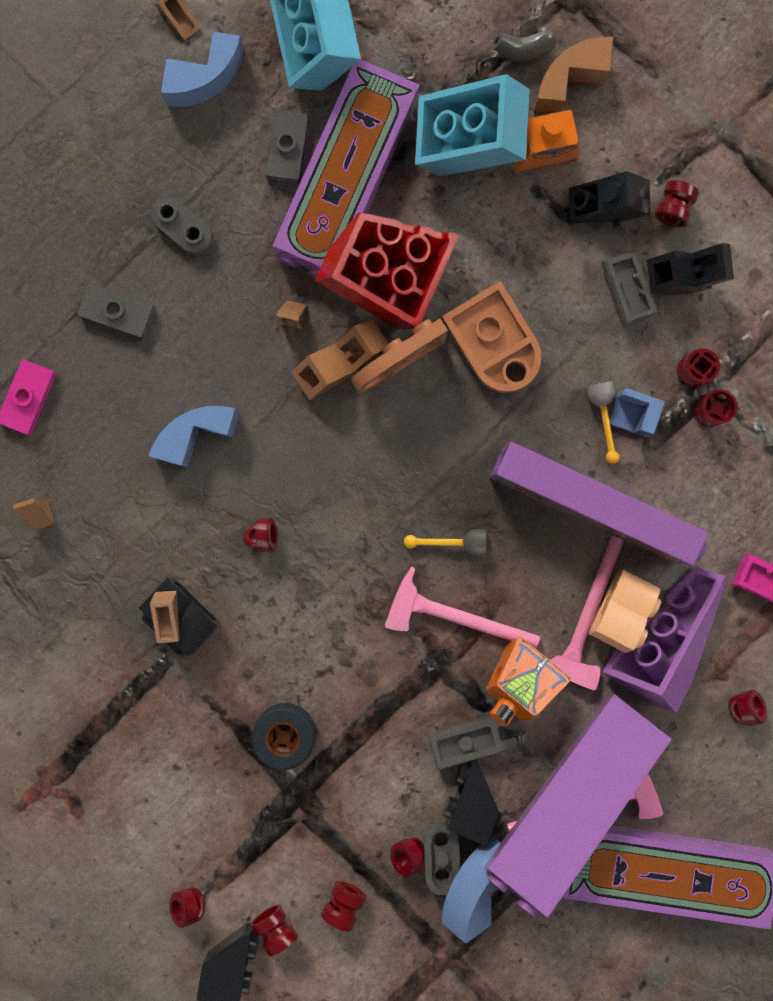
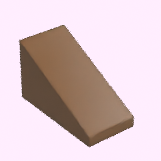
[156,0,201,40]
[277,300,307,329]
[13,498,55,530]
[150,591,180,643]

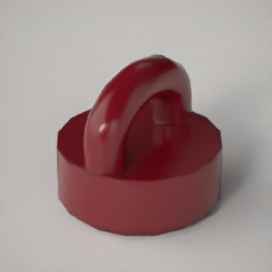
[243,517,278,552]
[728,690,767,726]
[390,837,424,877]
[169,887,205,928]

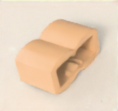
[589,569,661,653]

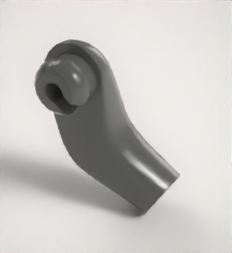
[492,26,557,63]

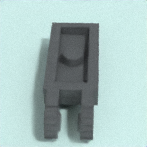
[427,716,529,770]

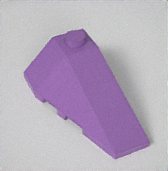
[603,567,728,713]

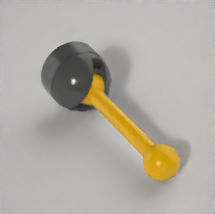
[404,529,486,556]

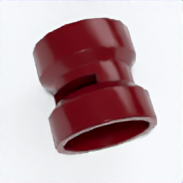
[654,180,700,228]
[676,348,720,387]
[693,389,738,427]
[321,881,367,932]
[250,904,298,957]

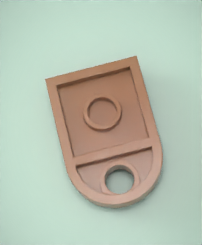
[441,281,541,393]
[351,319,448,393]

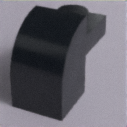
[647,243,734,295]

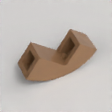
[533,37,613,114]
[291,318,389,400]

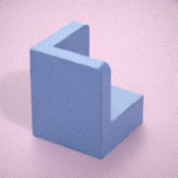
[609,388,665,437]

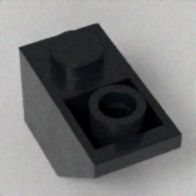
[569,171,651,223]
[442,759,499,846]
[196,923,258,1001]

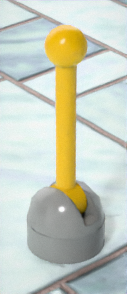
[586,381,620,464]

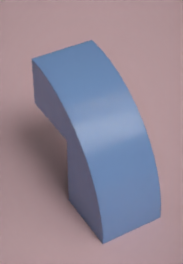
[161,32,244,107]
[148,406,240,468]
[442,836,501,944]

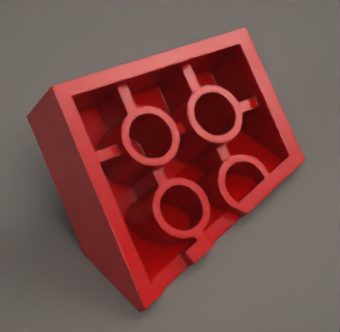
[315,212,459,330]

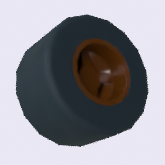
[252,703,316,770]

